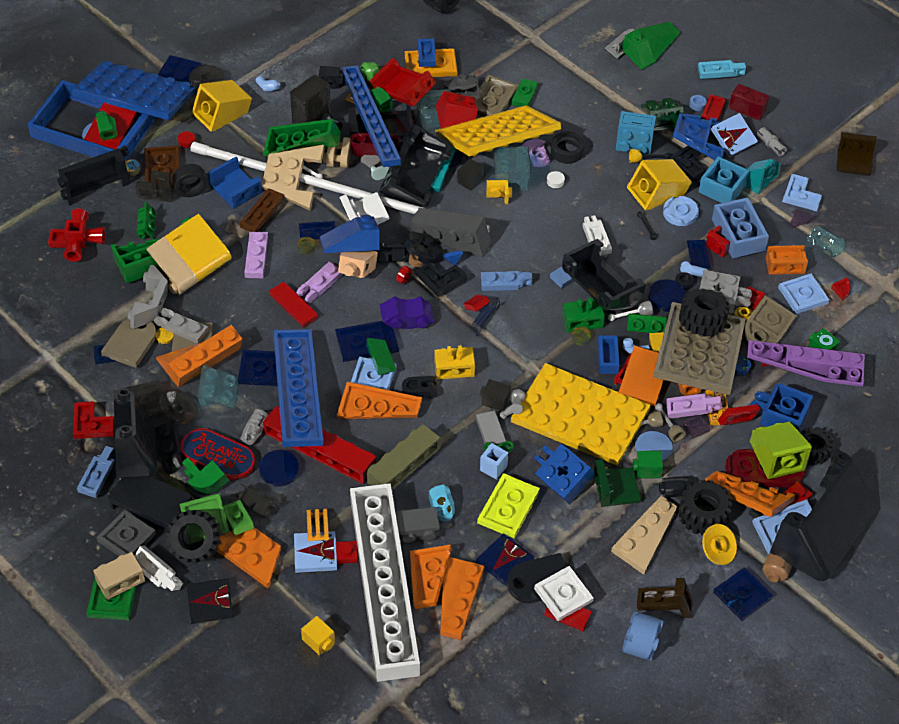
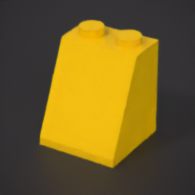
[191,80,252,132]
[627,159,692,211]

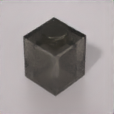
[457,159,484,191]
[480,379,511,411]

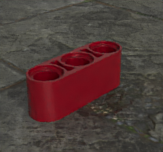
[350,133,401,157]

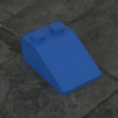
[320,215,379,253]

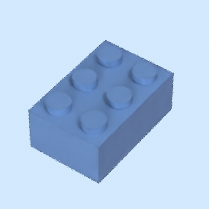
[712,198,769,258]

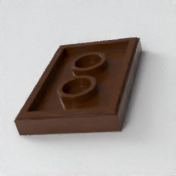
[144,145,180,190]

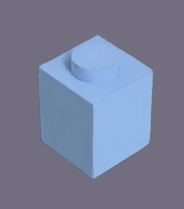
[480,443,508,480]

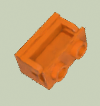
[765,245,808,275]

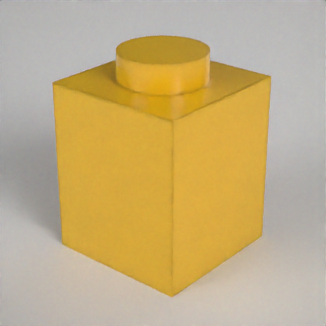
[301,616,335,656]

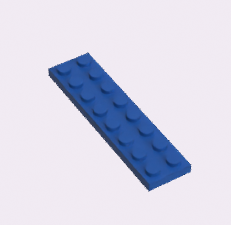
[273,329,323,447]

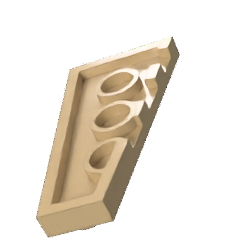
[611,496,677,575]

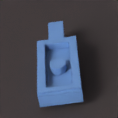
[481,271,532,291]
[77,446,115,498]

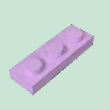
[245,232,268,278]

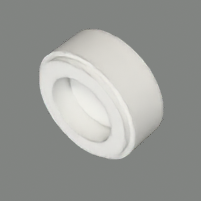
[547,171,565,188]

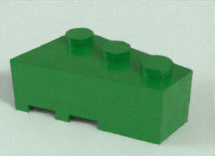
[111,239,163,283]

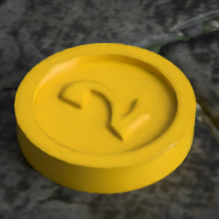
[156,328,173,344]

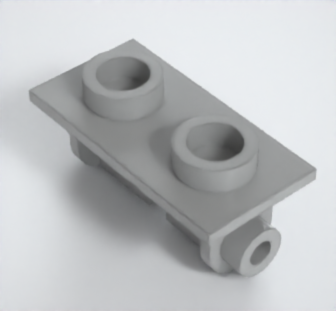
[605,29,634,58]

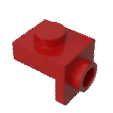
[706,225,730,258]

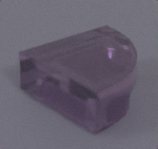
[790,209,813,227]

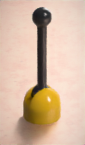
[629,149,671,163]

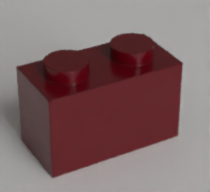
[729,83,770,121]

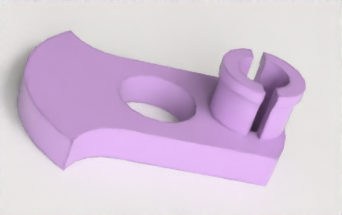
[521,139,550,167]

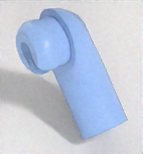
[256,76,280,92]
[680,261,707,277]
[622,338,650,354]

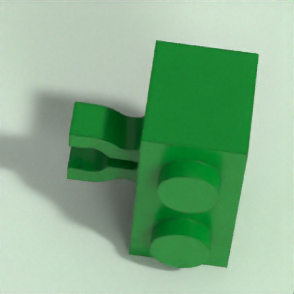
[562,298,605,333]

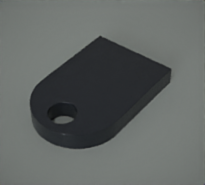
[507,553,566,603]

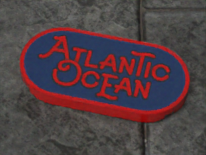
[181,429,255,480]

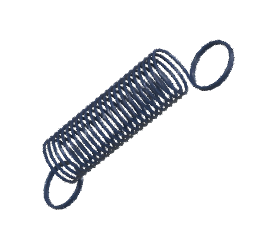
[472,301,500,336]

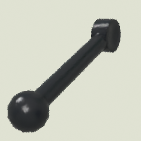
[637,211,657,240]

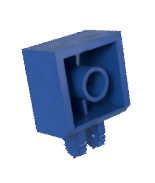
[750,384,813,432]
[534,443,596,505]

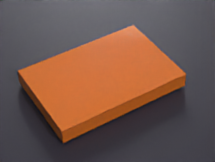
[618,346,664,407]

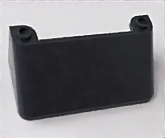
[770,449,876,581]

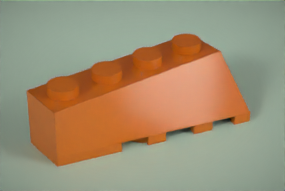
[156,325,243,388]

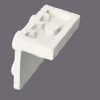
[340,192,390,225]

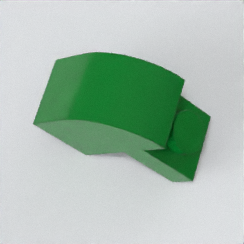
[182,458,230,494]

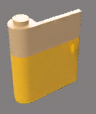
[146,213,232,295]

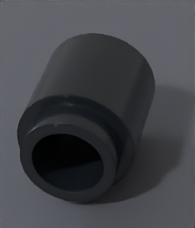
[659,476,689,498]

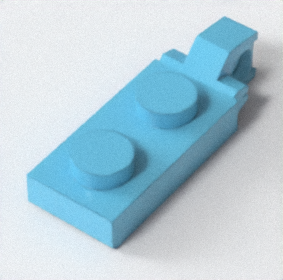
[698,60,746,79]

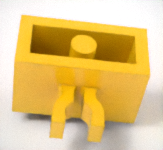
[434,345,475,380]

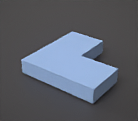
[782,174,822,211]

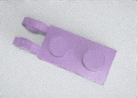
[296,262,343,303]

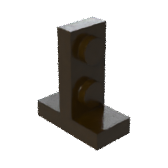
[636,578,693,618]

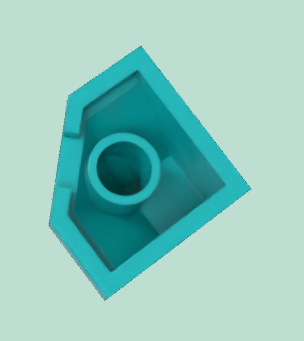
[745,159,781,195]

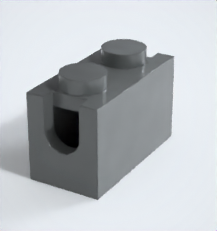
[395,507,439,543]

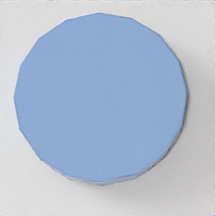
[663,196,699,226]

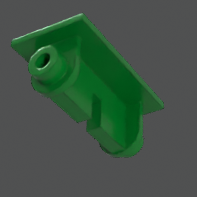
[136,201,157,239]
[627,313,667,333]

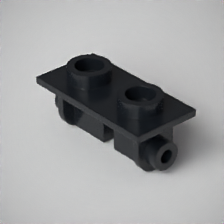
[372,243,409,263]

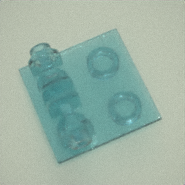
[197,365,239,409]

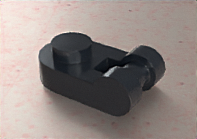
[402,376,437,398]

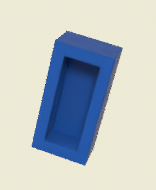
[597,335,619,374]

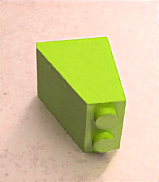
[750,421,812,479]

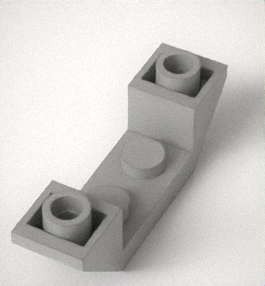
[128,265,168,329]

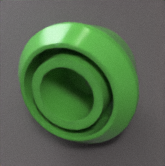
[360,62,381,84]

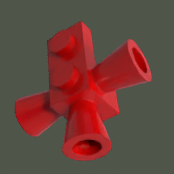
[48,209,105,262]

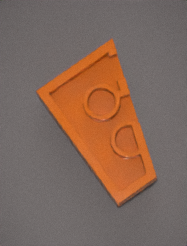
[410,545,452,609]

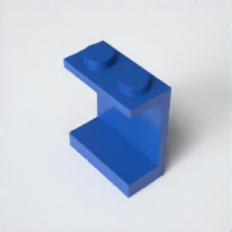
[207,157,263,209]

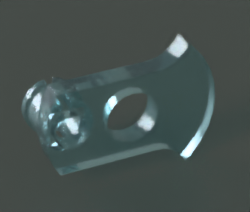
[807,226,845,257]

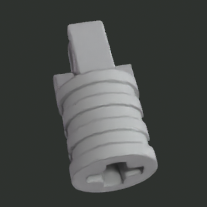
[240,409,268,445]

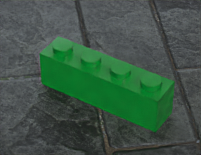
[263,119,341,157]

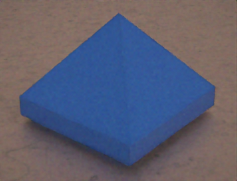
[441,250,463,266]

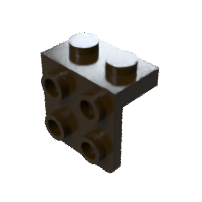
[837,132,877,176]

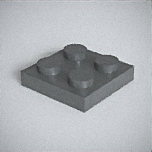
[97,510,156,556]

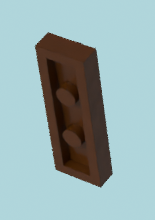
[240,188,284,232]

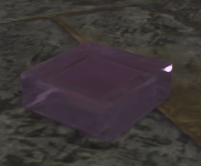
[683,415,710,439]

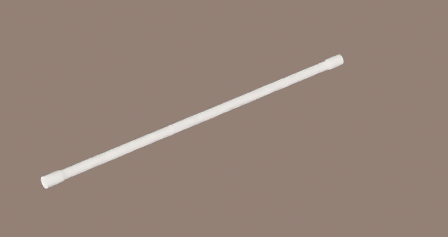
[191,142,490,233]

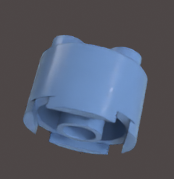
[622,611,663,661]

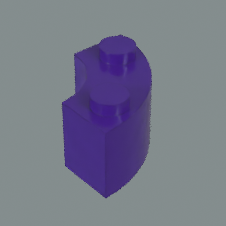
[380,296,435,329]

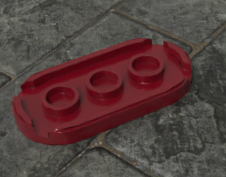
[725,449,806,488]

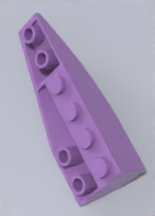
[747,340,865,387]

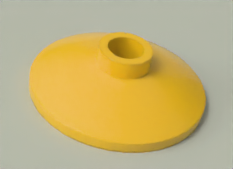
[702,524,737,565]

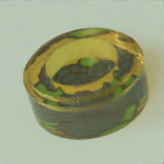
[297,237,316,255]
[572,327,591,346]

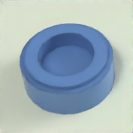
[689,95,707,111]

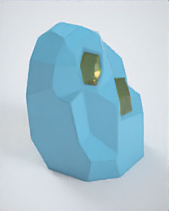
[429,484,455,522]

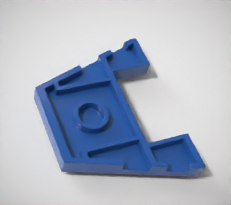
[673,113,724,160]

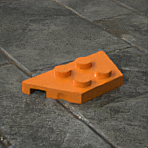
[217,527,281,588]

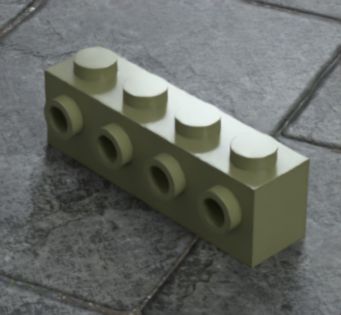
[367,424,440,490]

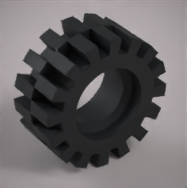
[800,427,834,465]

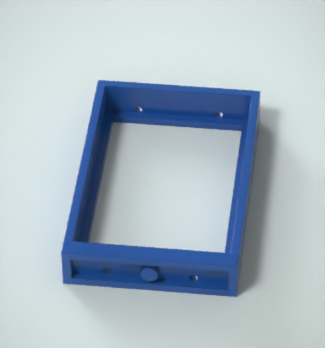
[28,80,155,161]

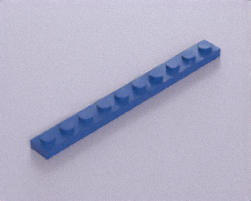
[341,65,401,167]

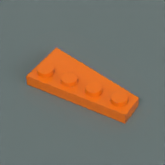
[337,382,422,419]
[705,471,795,517]

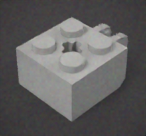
[700,270,752,315]

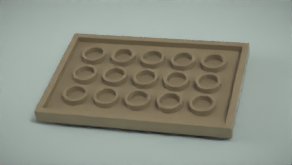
[653,302,746,395]

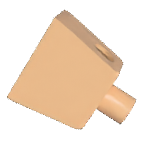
[338,251,378,278]

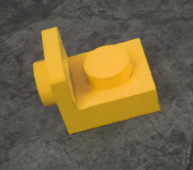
[486,180,512,204]

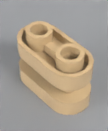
[323,137,351,168]

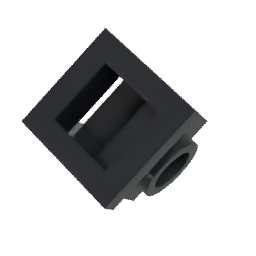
[318,66,344,90]

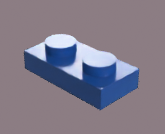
[418,38,436,67]

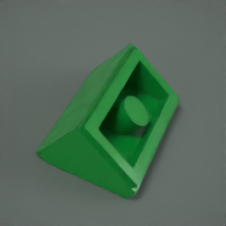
[367,338,396,375]

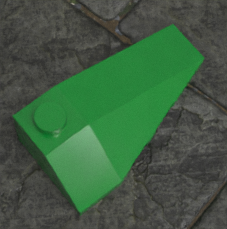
[621,22,680,70]

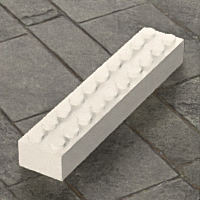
[350,483,420,682]

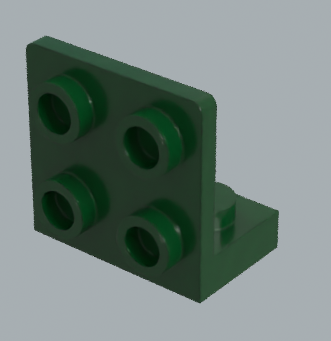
[641,98,684,131]
[594,459,641,507]

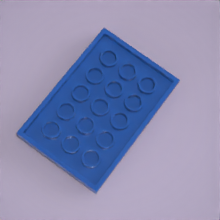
[73,61,197,120]

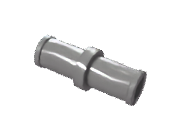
[757,127,787,156]

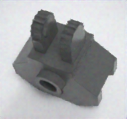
[444,74,481,99]

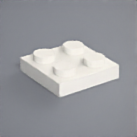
[534,566,594,621]

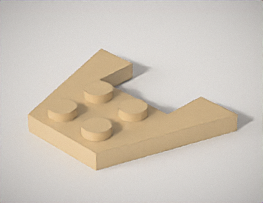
[262,145,325,211]

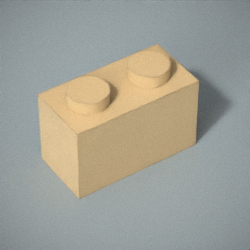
[93,552,145,600]

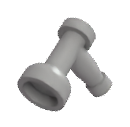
[500,389,526,419]

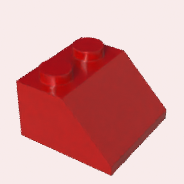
[435,91,478,129]

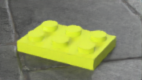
[477,473,540,538]

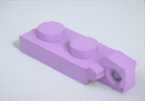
[667,393,722,419]

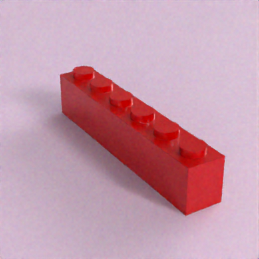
[263,406,376,484]

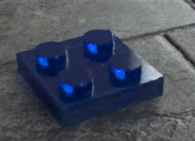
[158,55,201,84]

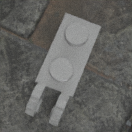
[154,308,209,343]

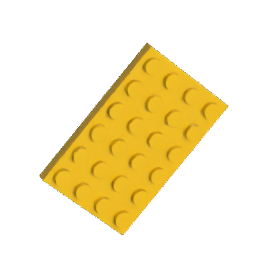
[435,105,561,156]
[511,363,650,466]

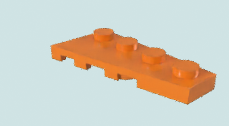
[440,557,484,640]

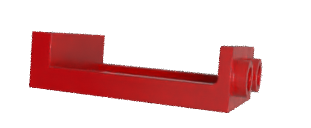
[370,58,436,107]

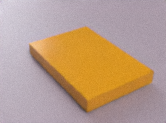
[405,49,457,77]

